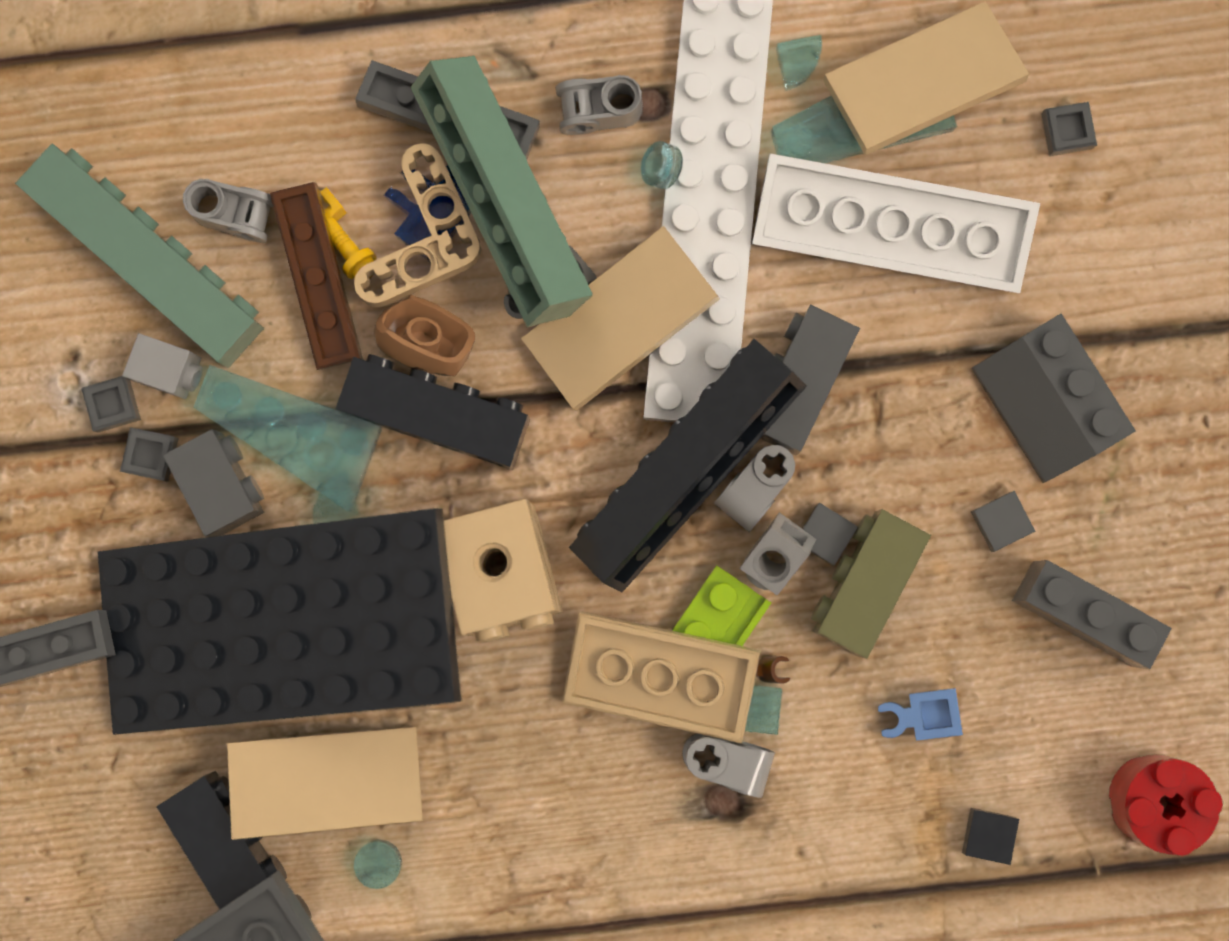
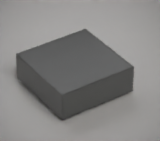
[1041,102,1097,156]
[81,376,141,433]
[120,427,179,482]
[971,491,1036,552]
[802,503,858,566]

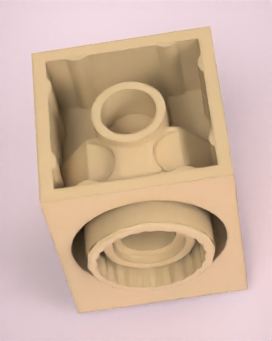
[444,499,563,643]

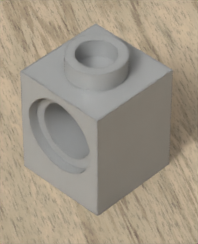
[122,333,202,400]
[740,512,816,596]

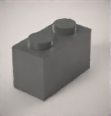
[163,429,264,537]

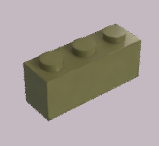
[811,509,932,659]

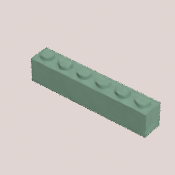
[410,56,593,327]
[15,143,265,368]

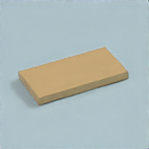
[824,1,1029,156]
[521,226,720,411]
[562,611,761,744]
[227,727,423,840]

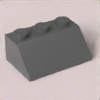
[971,313,1136,483]

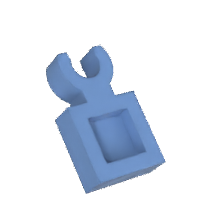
[878,688,963,741]

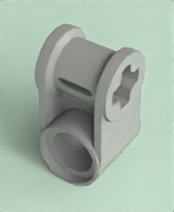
[555,75,643,135]
[183,179,274,243]
[714,445,795,532]
[682,733,775,798]

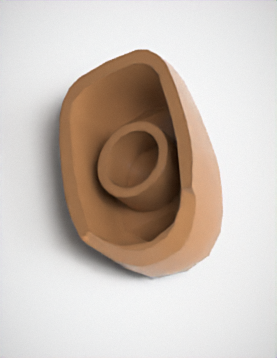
[374,295,475,377]

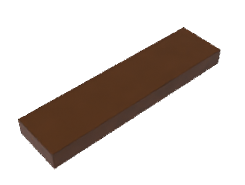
[270,182,363,370]

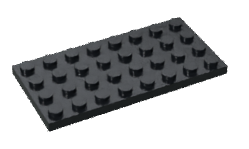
[98,508,462,735]

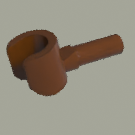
[756,656,790,684]

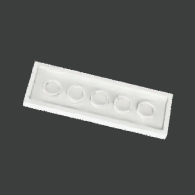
[752,154,1040,293]

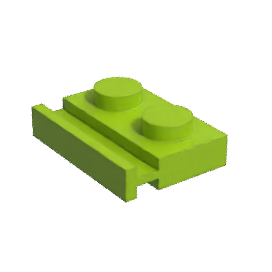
[672,565,772,646]

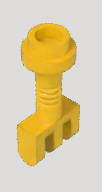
[320,187,377,279]

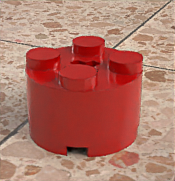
[1109,754,1223,856]

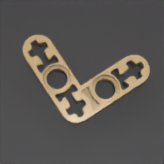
[354,143,481,307]

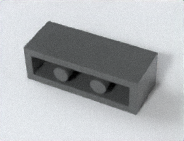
[760,304,860,456]
[1012,560,1172,669]

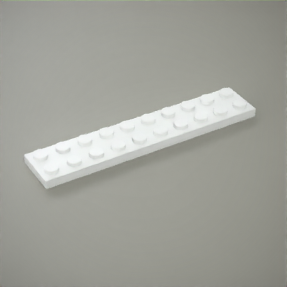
[643,0,773,422]

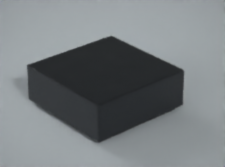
[962,808,1020,865]

